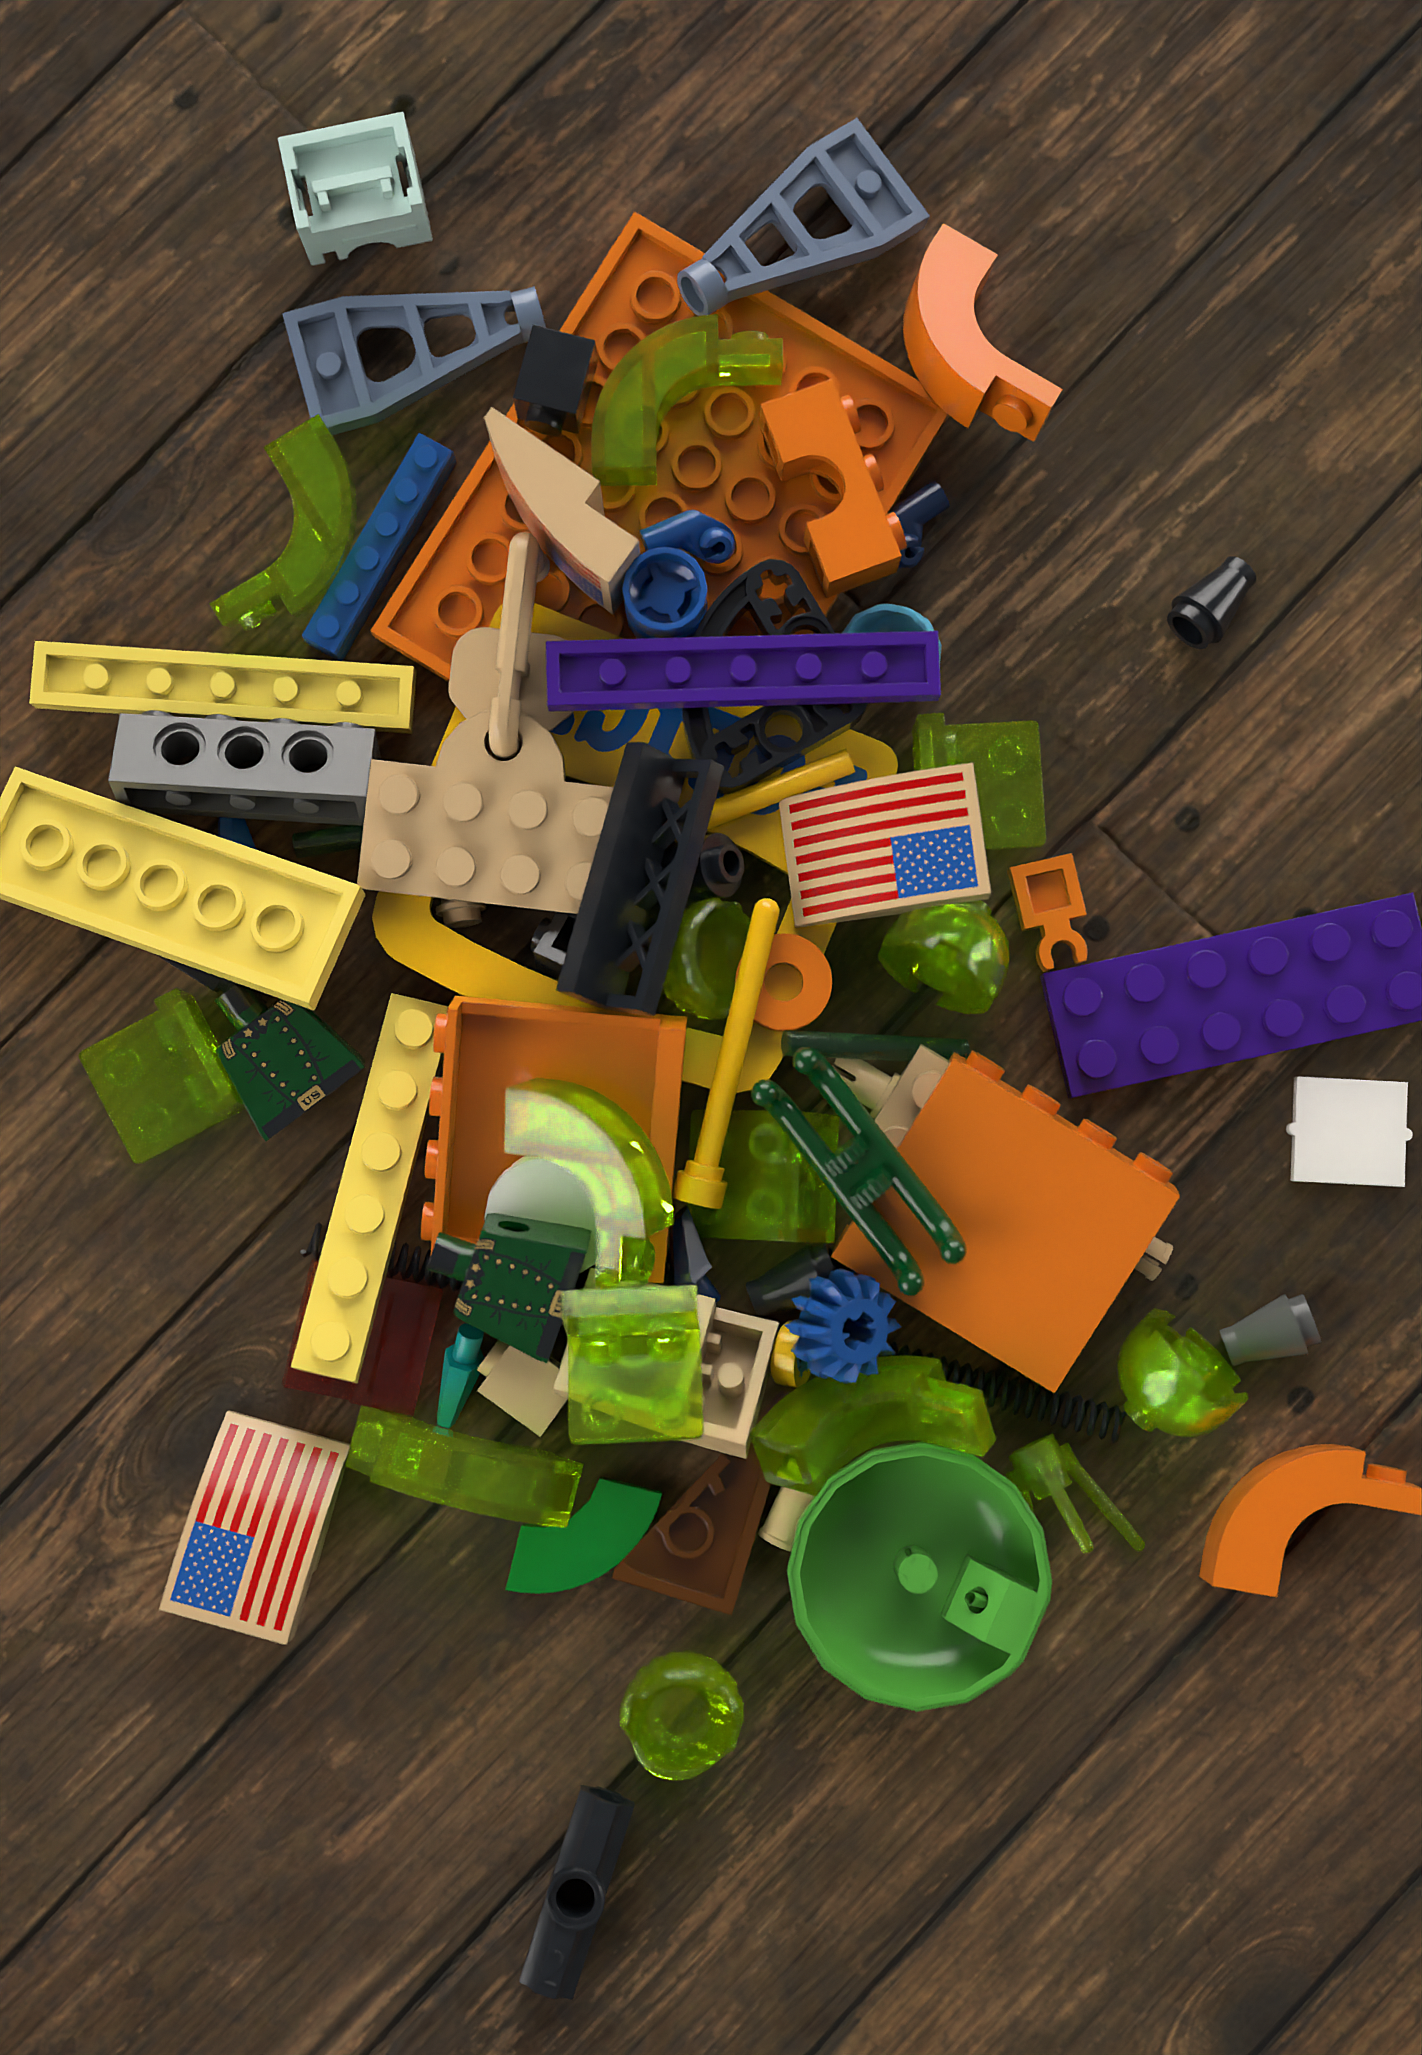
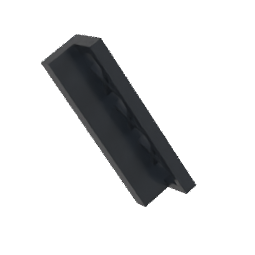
[556,742,725,1016]

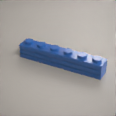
[302,433,457,661]

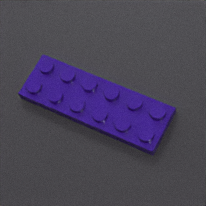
[1040,893,1422,1099]

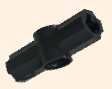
[519,1785,635,2000]

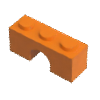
[759,378,907,598]

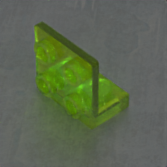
[912,713,1046,850]
[79,988,246,1164]
[687,1110,839,1243]
[562,1285,704,1445]

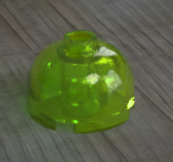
[878,900,1009,1014]
[1116,1308,1249,1438]

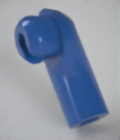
[639,510,735,564]

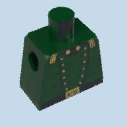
[214,983,365,1141]
[426,1213,591,1363]

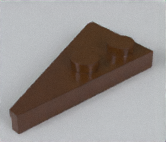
[612,1391,797,1616]

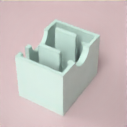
[278,112,433,265]

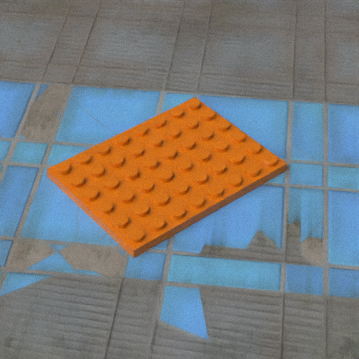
[370,211,950,682]

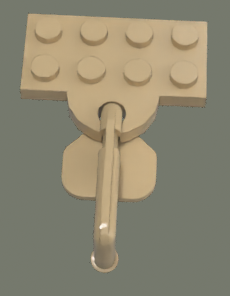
[357,532,614,914]

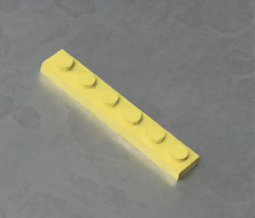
[29,641,417,734]
[291,993,449,1384]

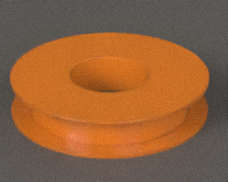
[735,933,832,1032]

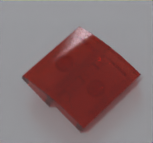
[281,1259,443,1416]

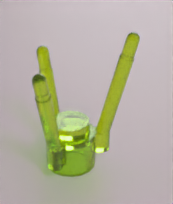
[1005,1433,1145,1553]

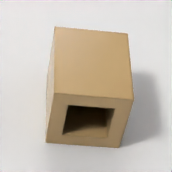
[477,1340,567,1437]

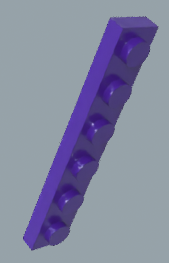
[546,631,941,712]

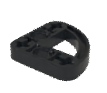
[682,559,868,794]

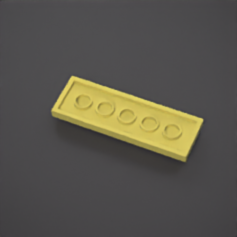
[0,767,366,1011]

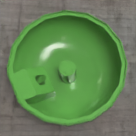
[787,1441,1052,1711]

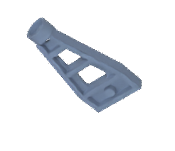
[677,118,930,318]
[282,286,546,439]

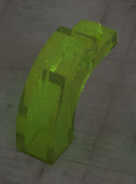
[591,314,783,486]
[209,414,357,631]
[504,1077,674,1300]
[749,1356,996,1496]
[345,1403,584,1528]

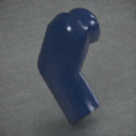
[888,481,950,568]

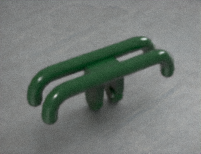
[751,1047,967,1296]

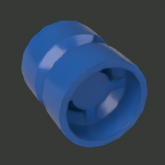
[622,547,708,639]

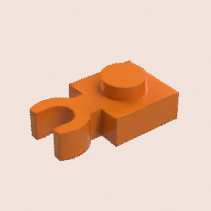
[1007,853,1088,972]

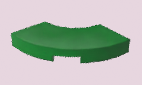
[505,1476,662,1594]

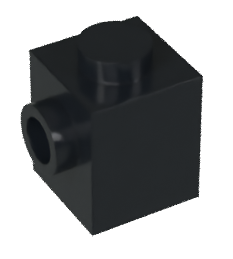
[513,325,598,436]

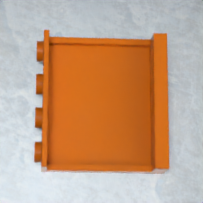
[421,996,688,1284]
[831,1051,1180,1393]

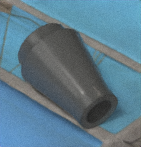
[1219,1294,1322,1367]

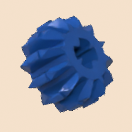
[785,1269,901,1383]

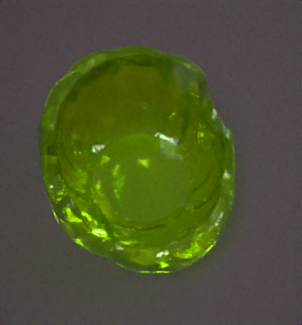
[663,897,751,1021]
[619,1650,745,1780]

